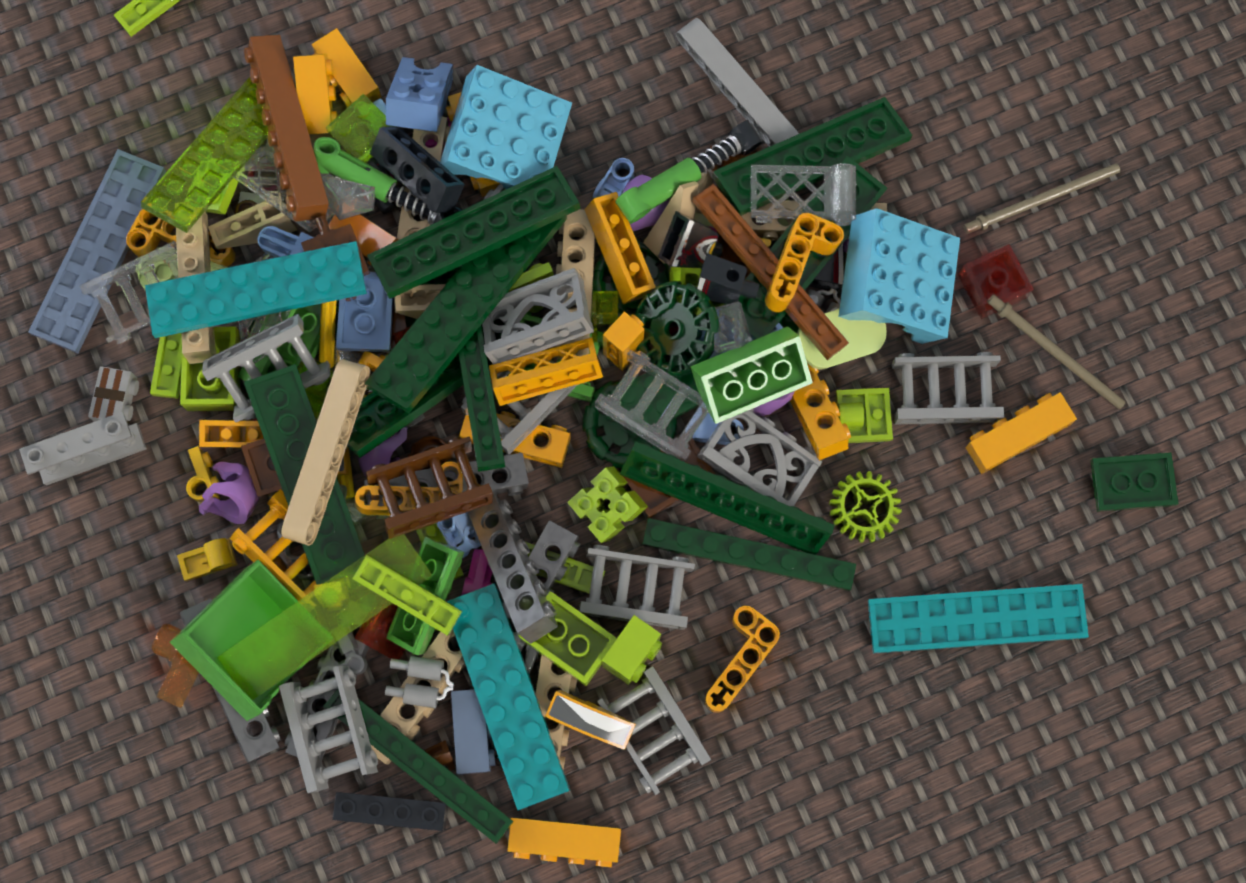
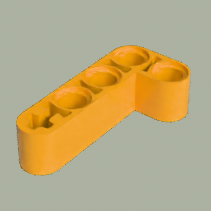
[126,206,235,267]
[765,213,844,312]
[355,461,463,516]
[705,606,780,713]

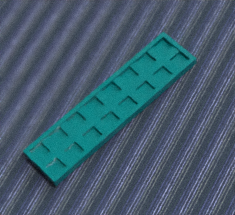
[145,241,367,338]
[447,583,570,810]
[868,584,1089,654]

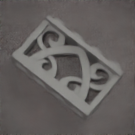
[482,268,594,364]
[697,409,822,506]

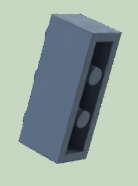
[451,689,496,775]

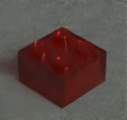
[958,244,1034,319]

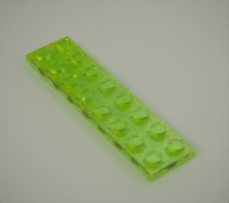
[141,77,297,233]
[217,534,432,700]

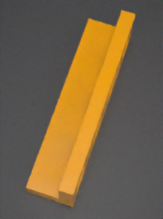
[489,337,603,406]

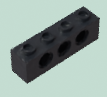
[370,126,465,213]
[332,792,448,831]

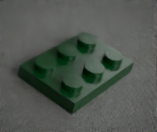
[1090,452,1179,512]

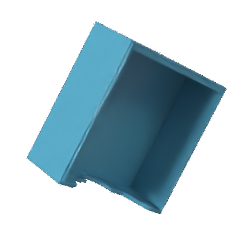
[440,65,572,190]
[838,208,960,344]

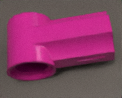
[461,549,492,596]

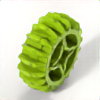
[829,471,902,543]

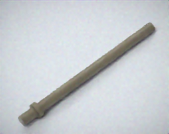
[963,163,1120,234]
[987,295,1126,409]

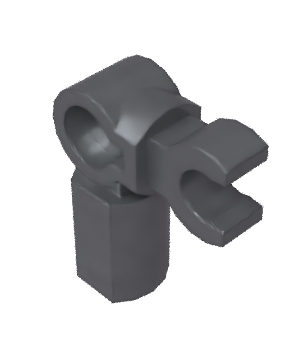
[322,623,368,675]

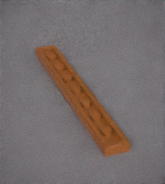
[692,184,849,361]

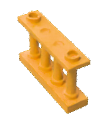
[229,489,317,612]

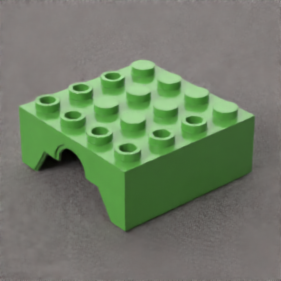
[170,559,333,721]

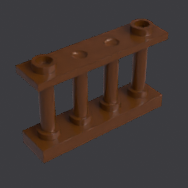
[366,436,493,539]

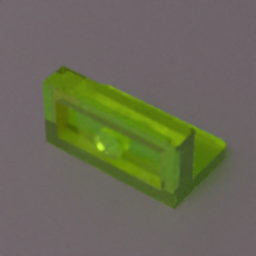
[591,291,619,342]

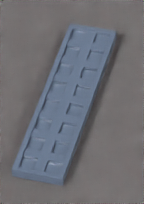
[28,149,166,354]

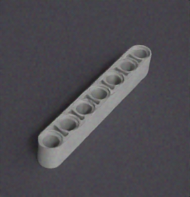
[676,18,799,147]

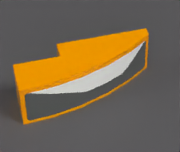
[545,690,636,749]

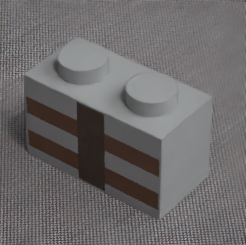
[88,366,139,422]

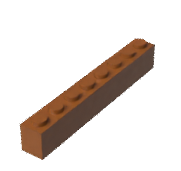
[244,35,329,222]

